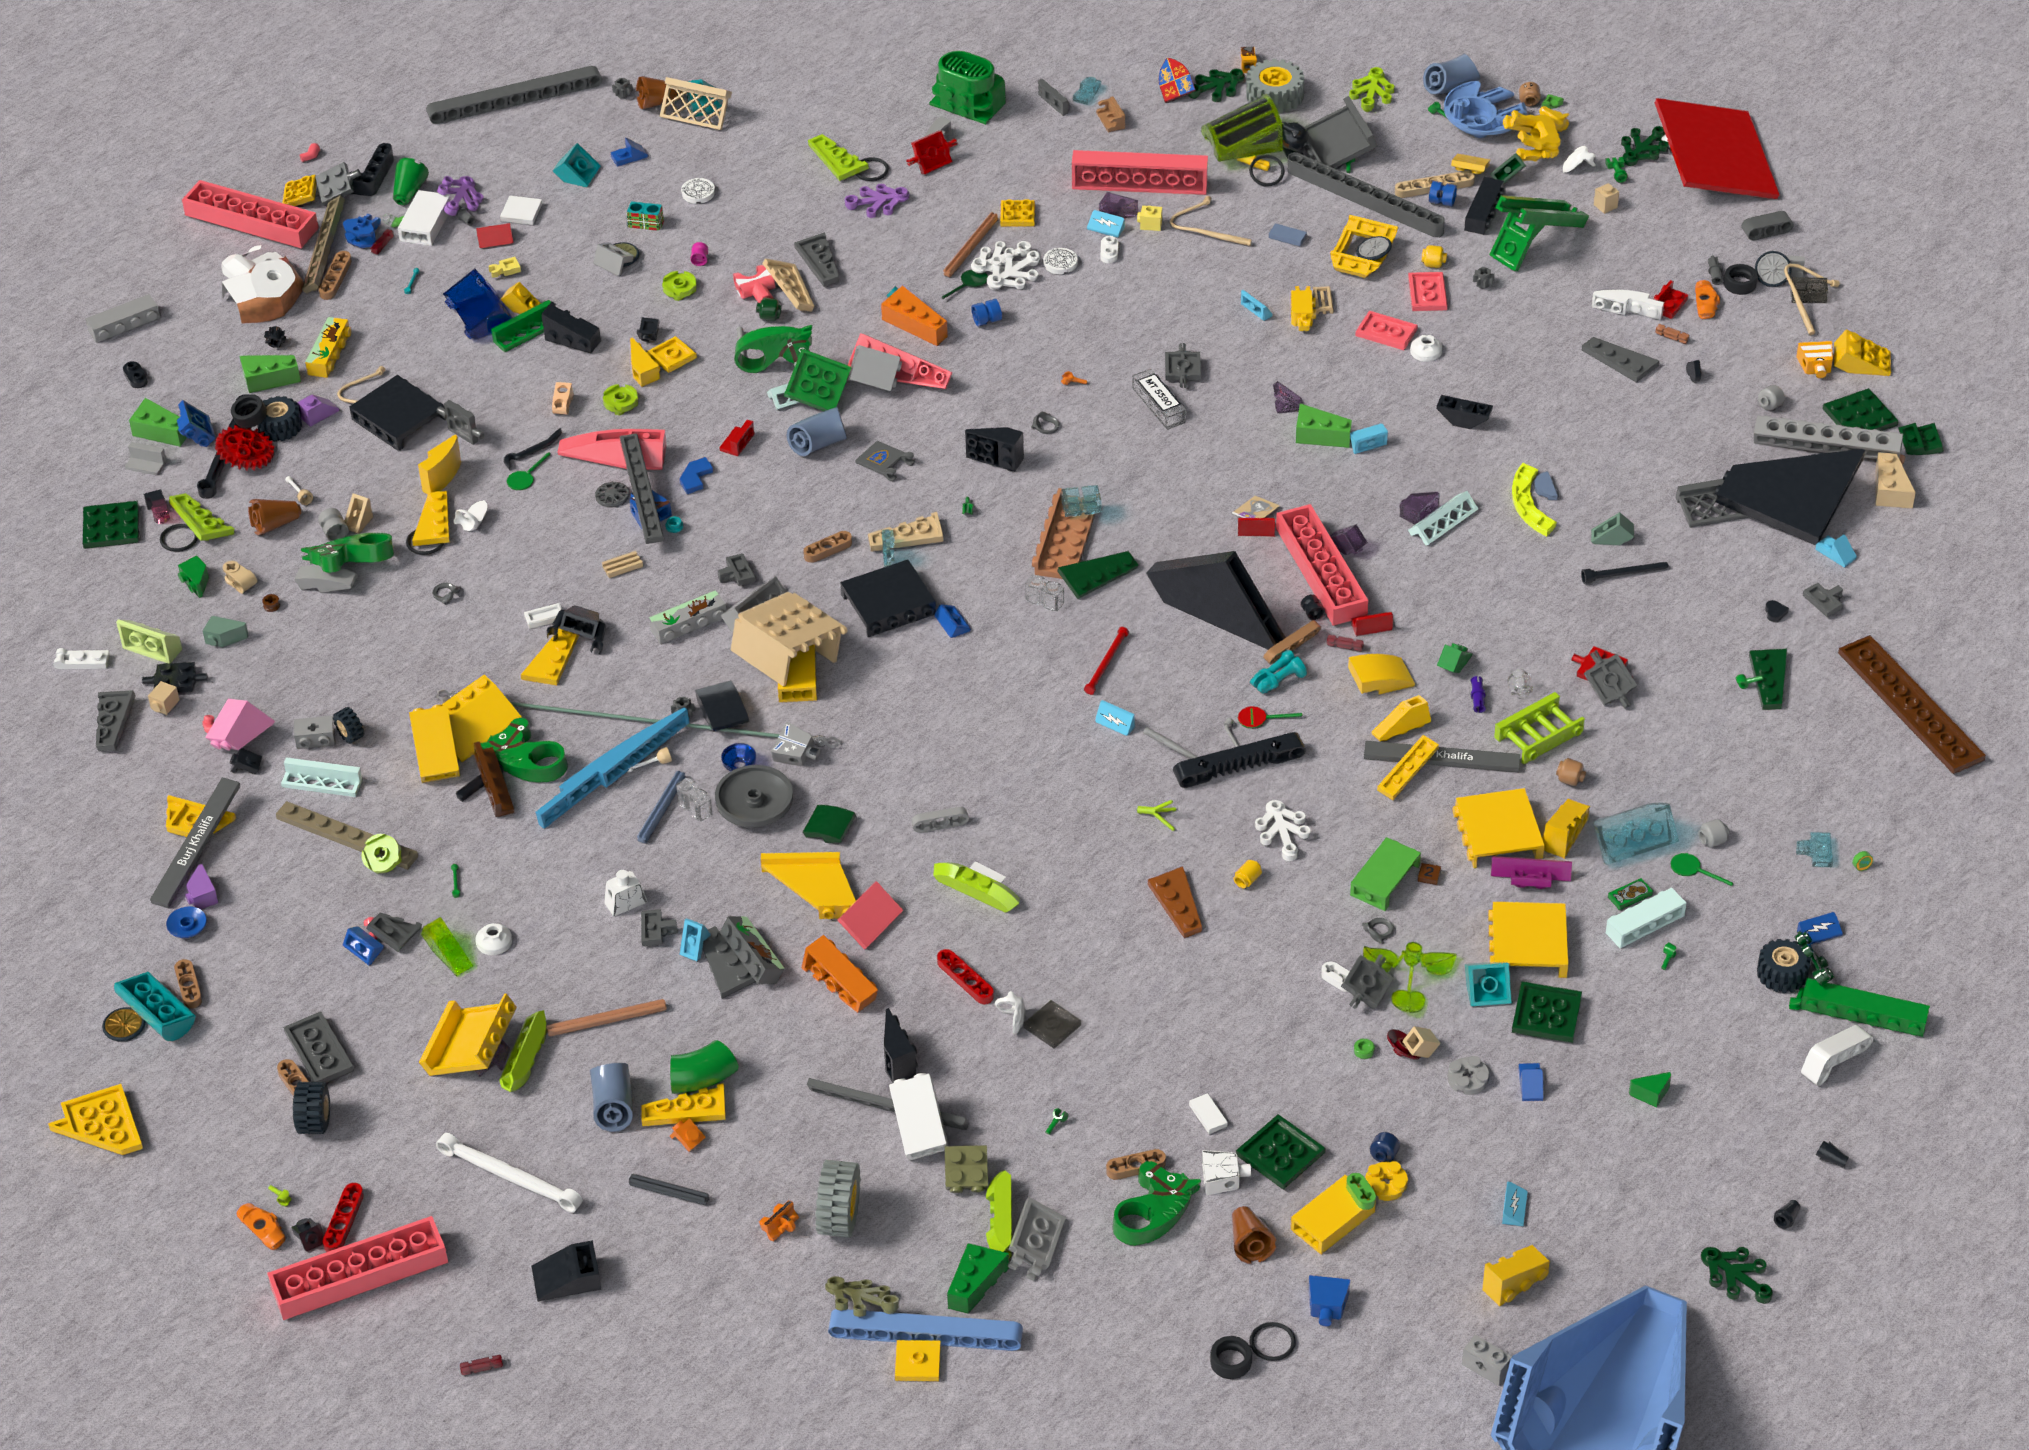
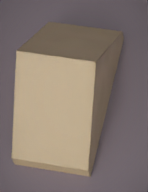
[344,493,373,533]

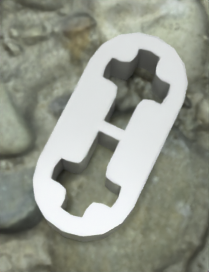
[1321,962,1349,992]

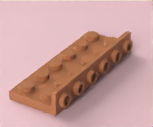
[1032,488,1098,579]

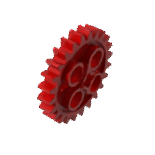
[215,425,274,471]

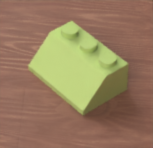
[116,619,182,664]

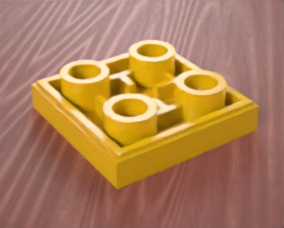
[1451,154,1490,174]
[282,175,317,206]
[1000,199,1035,227]

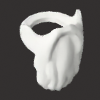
[1563,146,1596,173]
[454,500,488,531]
[995,991,1025,1034]

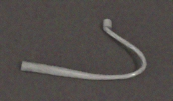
[1143,717,1239,763]

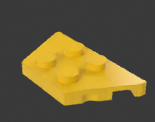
[166,795,236,837]

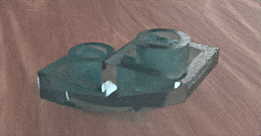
[1073,77,1101,105]

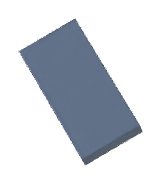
[1269,223,1307,247]

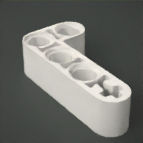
[1801,1025,1873,1086]

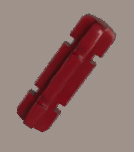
[370,229,394,255]
[1327,634,1364,651]
[460,1354,503,1375]

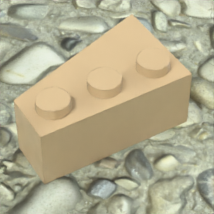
[1875,452,1916,509]

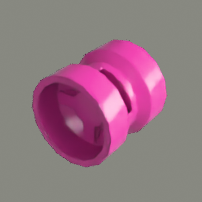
[690,242,709,266]

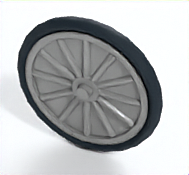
[1356,236,1392,260]
[1754,251,1792,287]

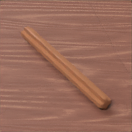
[943,212,998,277]
[546,999,667,1037]

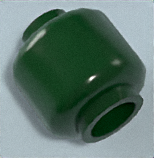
[756,298,782,322]

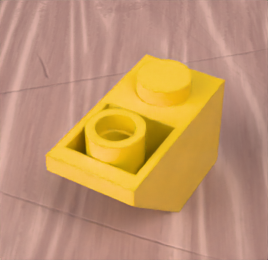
[500,281,541,314]

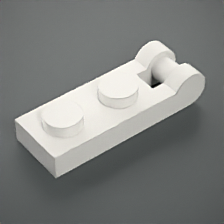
[53,648,110,669]

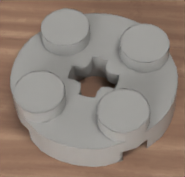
[1447,1056,1489,1095]

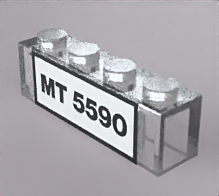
[1132,368,1187,430]

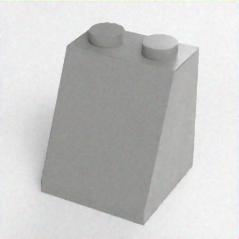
[847,345,902,391]

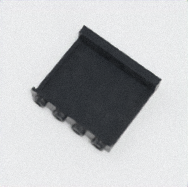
[349,375,446,451]
[840,559,936,637]

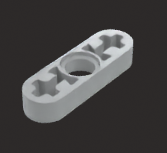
[911,807,969,833]

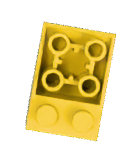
[1834,329,1891,376]

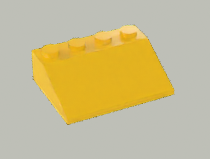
[441,675,522,762]

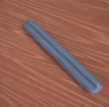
[637,771,686,844]

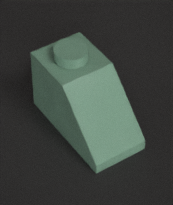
[1591,512,1634,546]
[203,616,249,647]

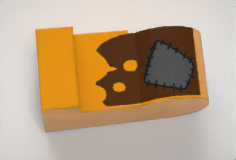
[1241,46,1257,73]

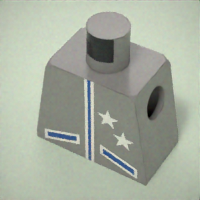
[771,722,820,766]

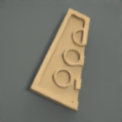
[762,258,814,312]
[868,512,943,552]

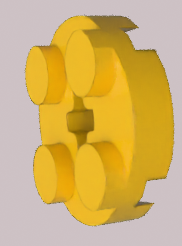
[1365,1161,1408,1201]

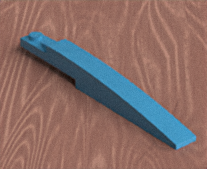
[536,708,690,829]

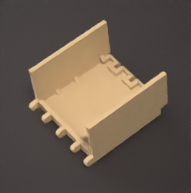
[731,592,848,687]

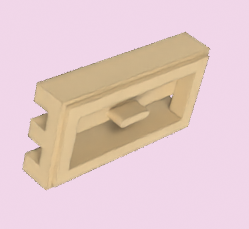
[1313,286,1333,314]
[602,551,643,578]

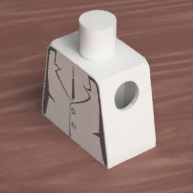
[605,870,647,917]
[1202,1150,1251,1195]

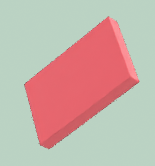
[1408,272,1447,311]
[1356,311,1418,350]
[837,881,903,949]

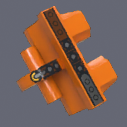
[759,1200,799,1242]

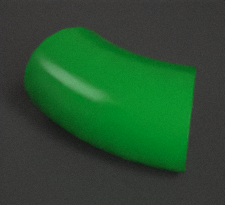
[670,1040,739,1094]

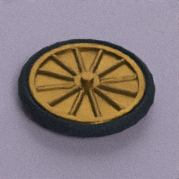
[102,1007,146,1041]

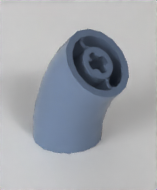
[1423,54,1480,94]
[786,407,847,456]
[590,1063,633,1132]

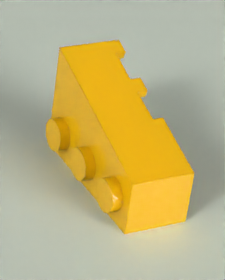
[1482,1245,1550,1307]

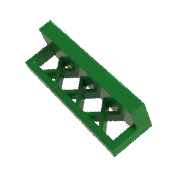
[491,300,551,352]

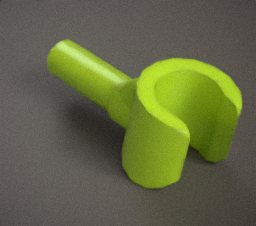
[268,1185,292,1207]

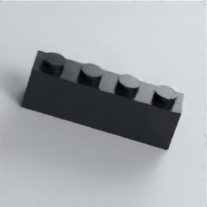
[1464,177,1506,235]

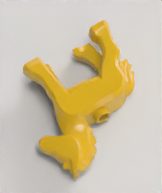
[1503,106,1569,162]

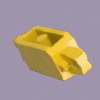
[1291,286,1316,331]

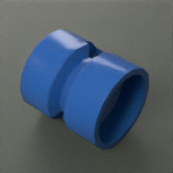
[1429,181,1457,207]
[971,299,1002,326]

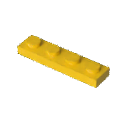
[1377,735,1439,800]

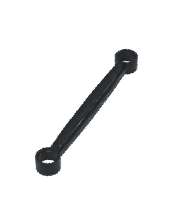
[197,394,255,499]

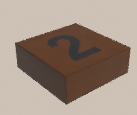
[1418,863,1441,885]

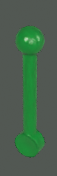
[451,864,460,898]

